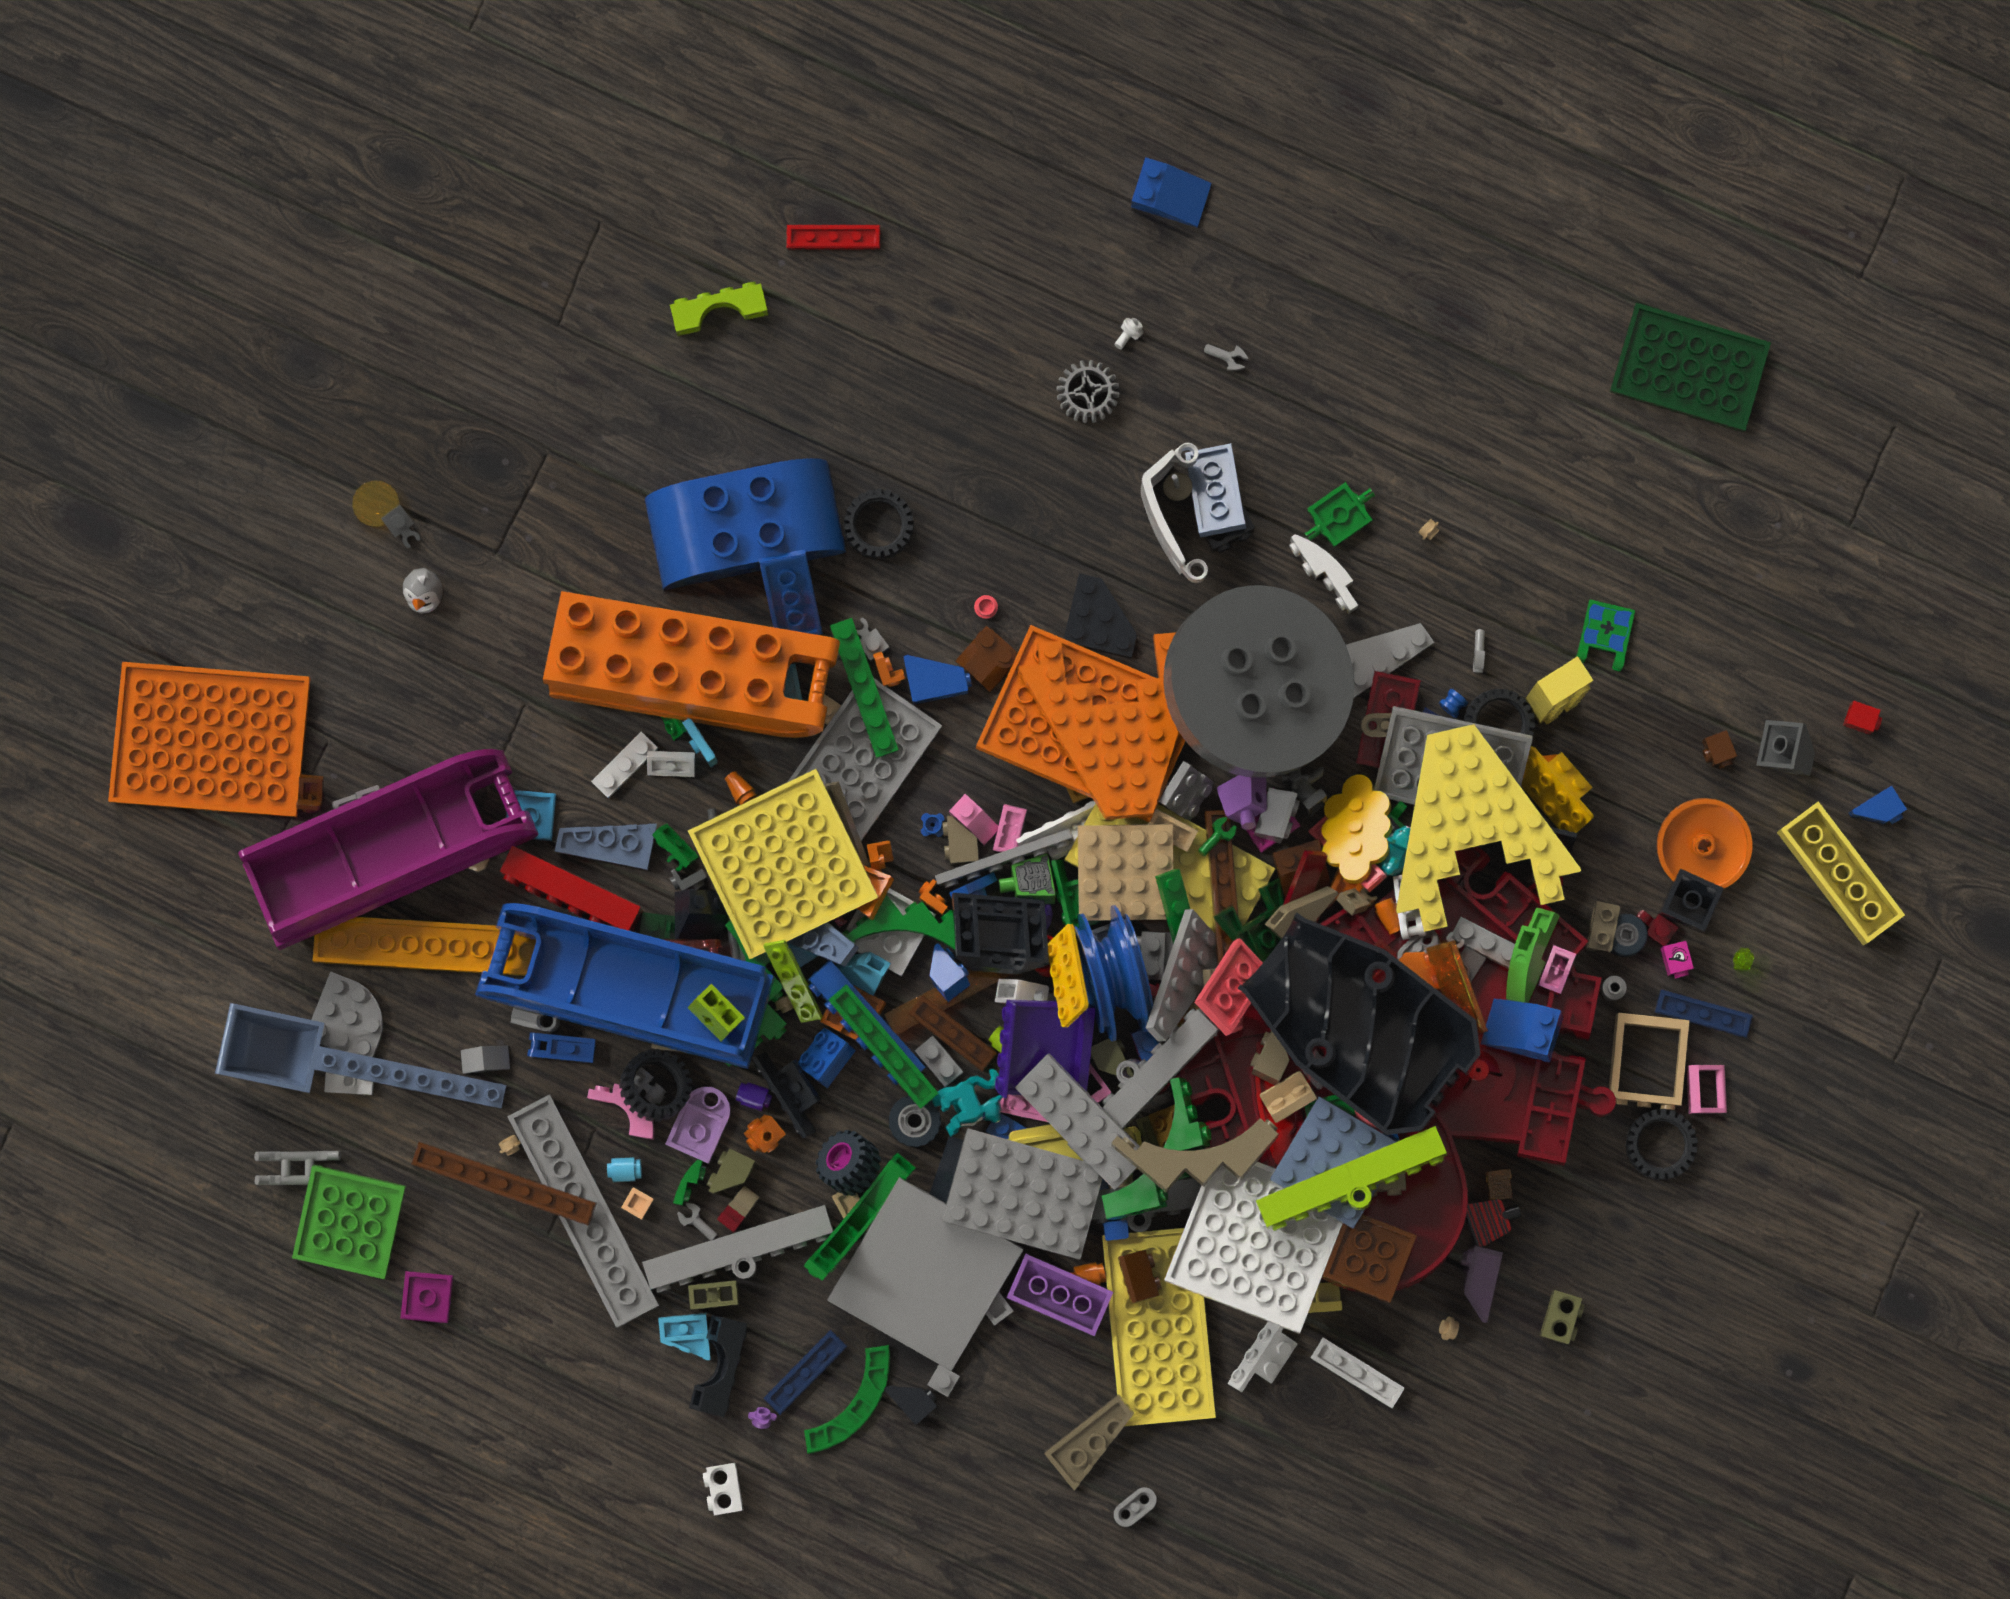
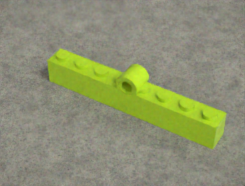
[1256,1126,1447,1231]

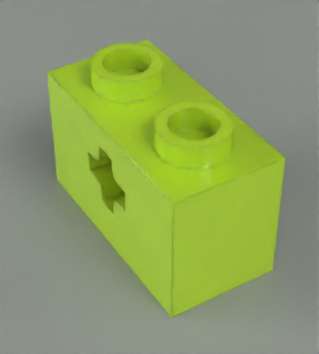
[688,984,745,1041]

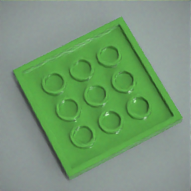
[292,1165,406,1279]

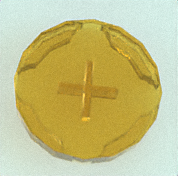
[352,480,399,527]

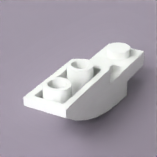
[1289,535,1358,614]

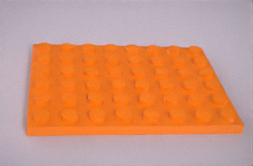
[975,625,1185,822]
[108,662,311,817]

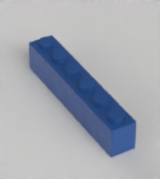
[808,961,925,1086]

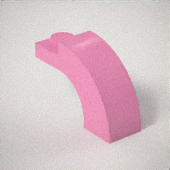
[587,1084,654,1140]

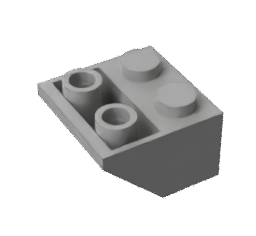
[1254,788,1300,844]

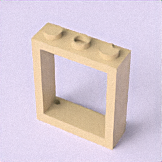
[1609,1013,1689,1110]

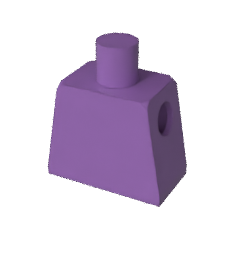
[1217,775,1267,830]

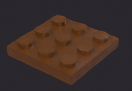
[1322,1214,1417,1304]

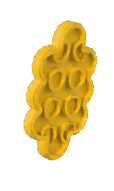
[1321,775,1392,884]

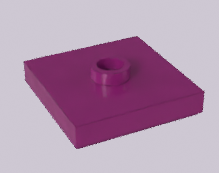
[400,1271,454,1323]

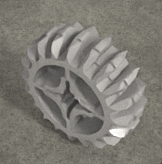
[1056,360,1120,423]

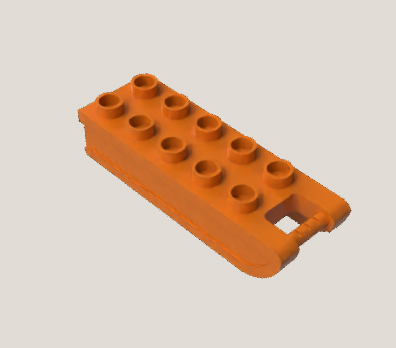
[543,591,840,738]

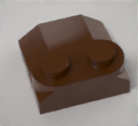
[955,626,1018,692]

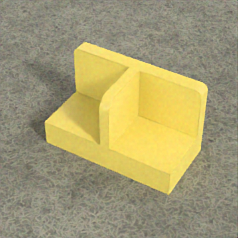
[1308,1283,1342,1313]

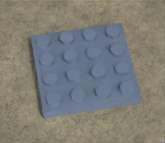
[1270,1097,1396,1229]

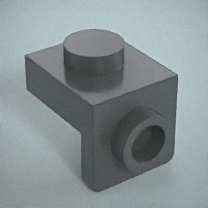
[669,869,708,891]

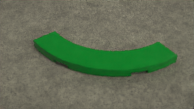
[804,1345,890,1454]

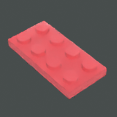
[1194,938,1263,1036]

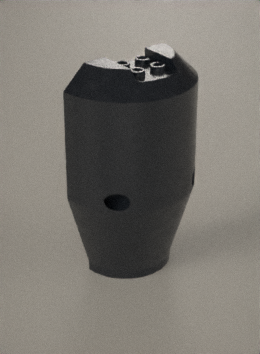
[1238,913,1481,1135]

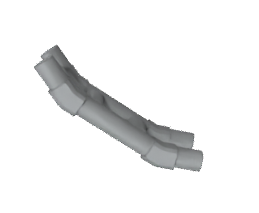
[254,1151,341,1185]

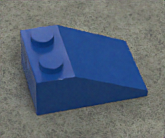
[1131,157,1212,228]
[1481,998,1563,1062]

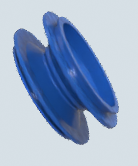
[1074,905,1153,1042]

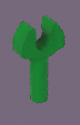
[1198,817,1236,857]

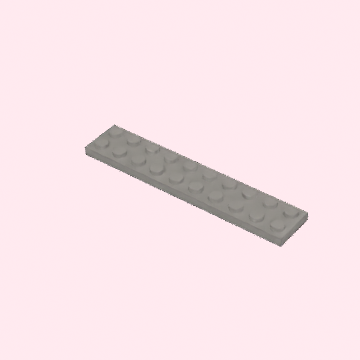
[507,1094,659,1328]

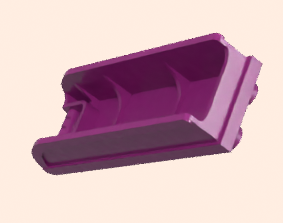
[238,749,539,951]

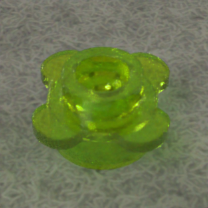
[1733,948,1754,971]

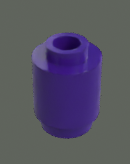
[736,1082,773,1111]

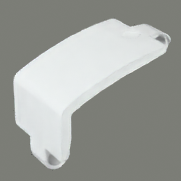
[1141,443,1208,583]

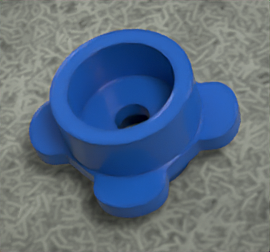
[921,813,945,837]

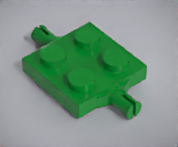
[1304,482,1375,548]

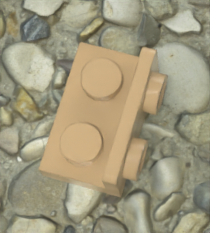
[1260,1071,1317,1123]

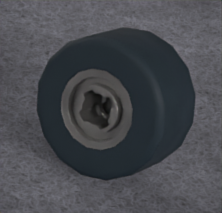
[1611,914,1648,958]

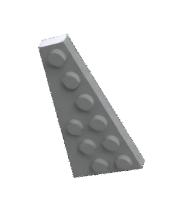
[1346,623,1434,699]
[1146,909,1218,1042]

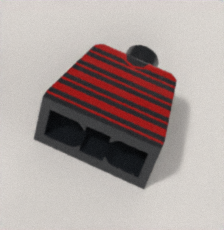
[1465,1199,1521,1249]

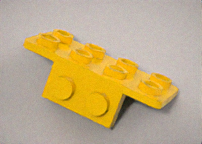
[1521,746,1594,833]
[1048,924,1089,1028]

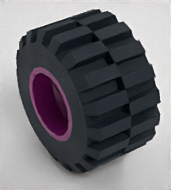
[816,1130,881,1196]

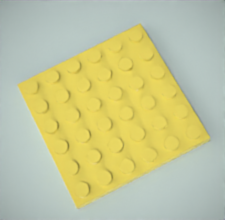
[688,769,878,959]

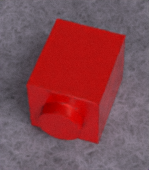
[1843,701,1882,735]

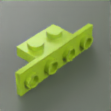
[763,940,823,1023]

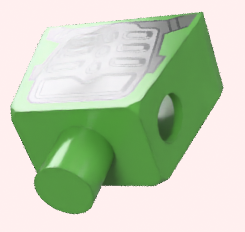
[999,854,1055,904]

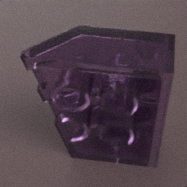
[1461,1246,1503,1323]

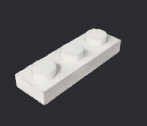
[591,732,658,799]

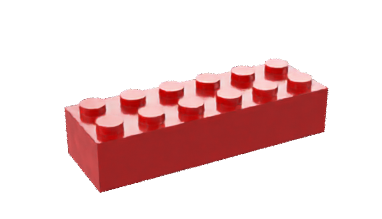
[500,846,644,932]

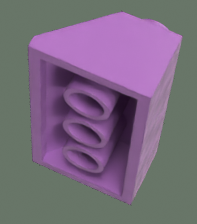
[1007,1254,1113,1336]

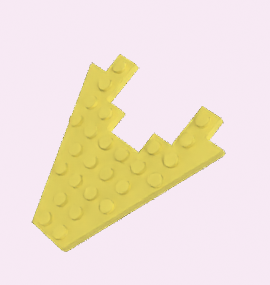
[1396,724,1581,932]

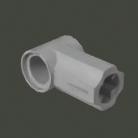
[511,1007,560,1033]

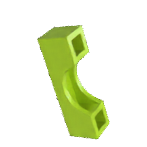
[670,282,768,336]

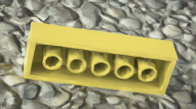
[1525,656,1594,725]
[1777,801,1905,945]

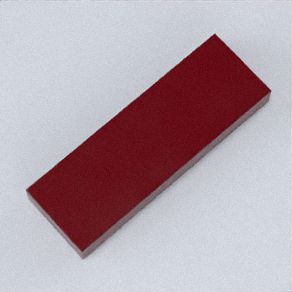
[1283,850,1328,905]

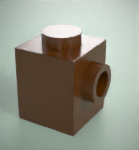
[1702,730,1737,769]

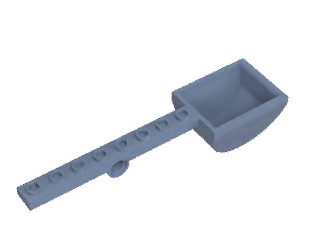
[215,1003,506,1109]

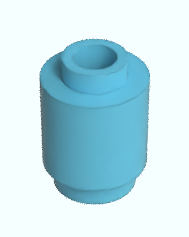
[607,1157,642,1182]

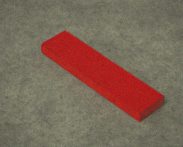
[787,225,880,249]

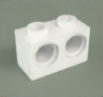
[703,1463,744,1515]

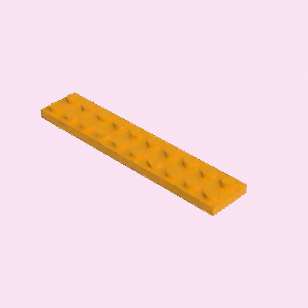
[312,917,536,976]

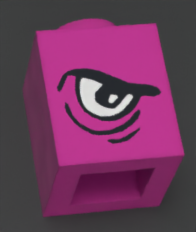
[1661,941,1693,979]

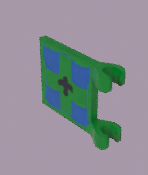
[1576,599,1635,671]

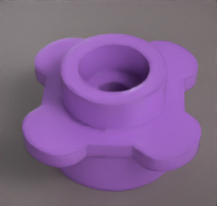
[748,1407,777,1429]

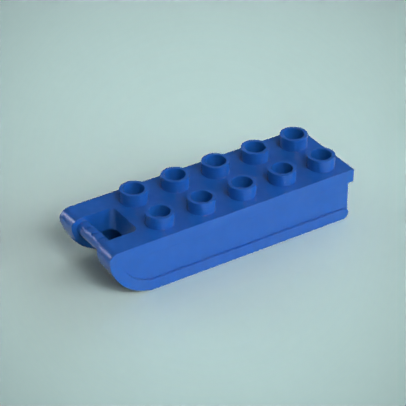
[475,903,775,1069]

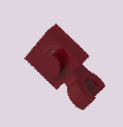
[1636,910,1678,947]

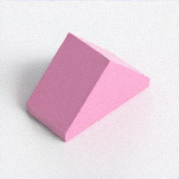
[1539,946,1576,994]

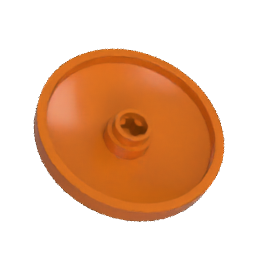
[1657,798,1752,889]

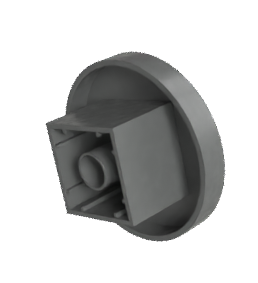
[1164,585,1354,778]

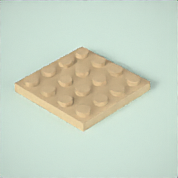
[1078,824,1173,921]

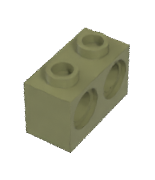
[1539,1290,1584,1345]

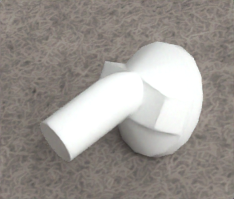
[1114,318,1143,349]

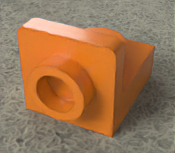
[873,651,905,687]
[867,841,894,872]
[918,879,948,916]

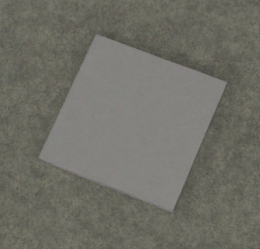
[827,1177,1023,1371]

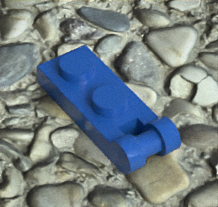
[527,1033,596,1063]

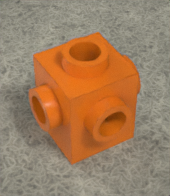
[744,1115,786,1153]

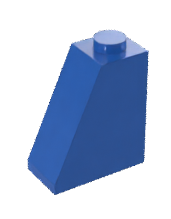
[903,655,972,705]

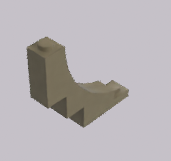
[1111,1118,1278,1193]

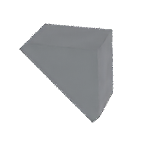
[461,1045,510,1074]

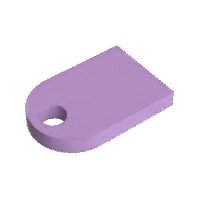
[665,1087,730,1164]

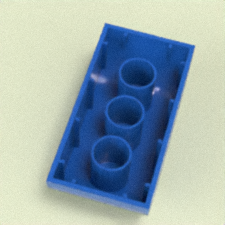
[645,458,847,591]

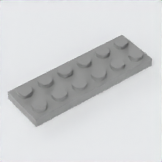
[1015,1053,1140,1190]

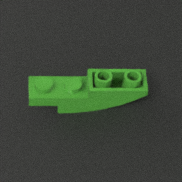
[1506,908,1560,1003]

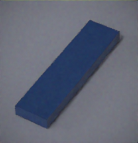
[1654,990,1753,1038]
[763,1330,847,1415]

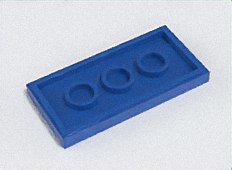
[759,549,823,635]

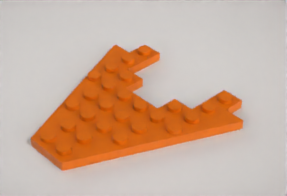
[1018,633,1179,820]

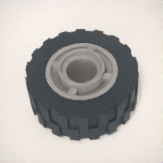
[889,1096,941,1147]

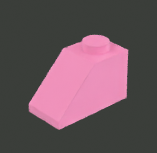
[949,794,998,846]

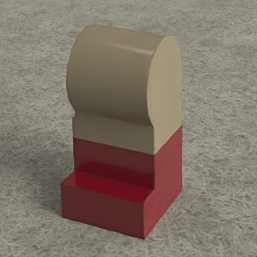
[717,1186,760,1233]

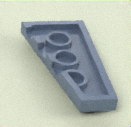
[555,823,657,870]
[787,922,859,967]

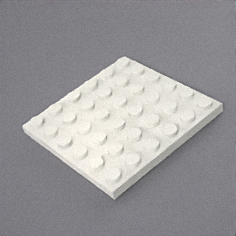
[1164,1162,1343,1334]

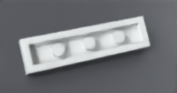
[1310,1338,1404,1408]

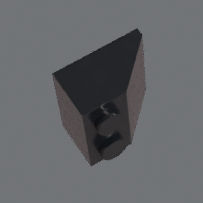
[1658,869,1724,933]
[675,889,729,941]

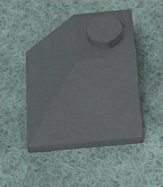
[1756,720,1815,776]

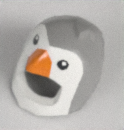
[403,568,443,614]

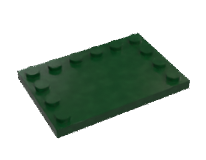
[1610,303,1771,432]

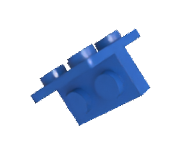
[798,1028,856,1088]

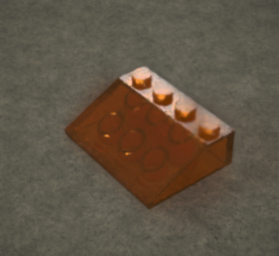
[1423,938,1488,1034]

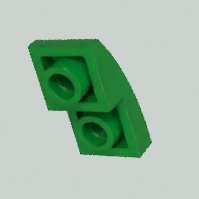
[673,1160,706,1206]

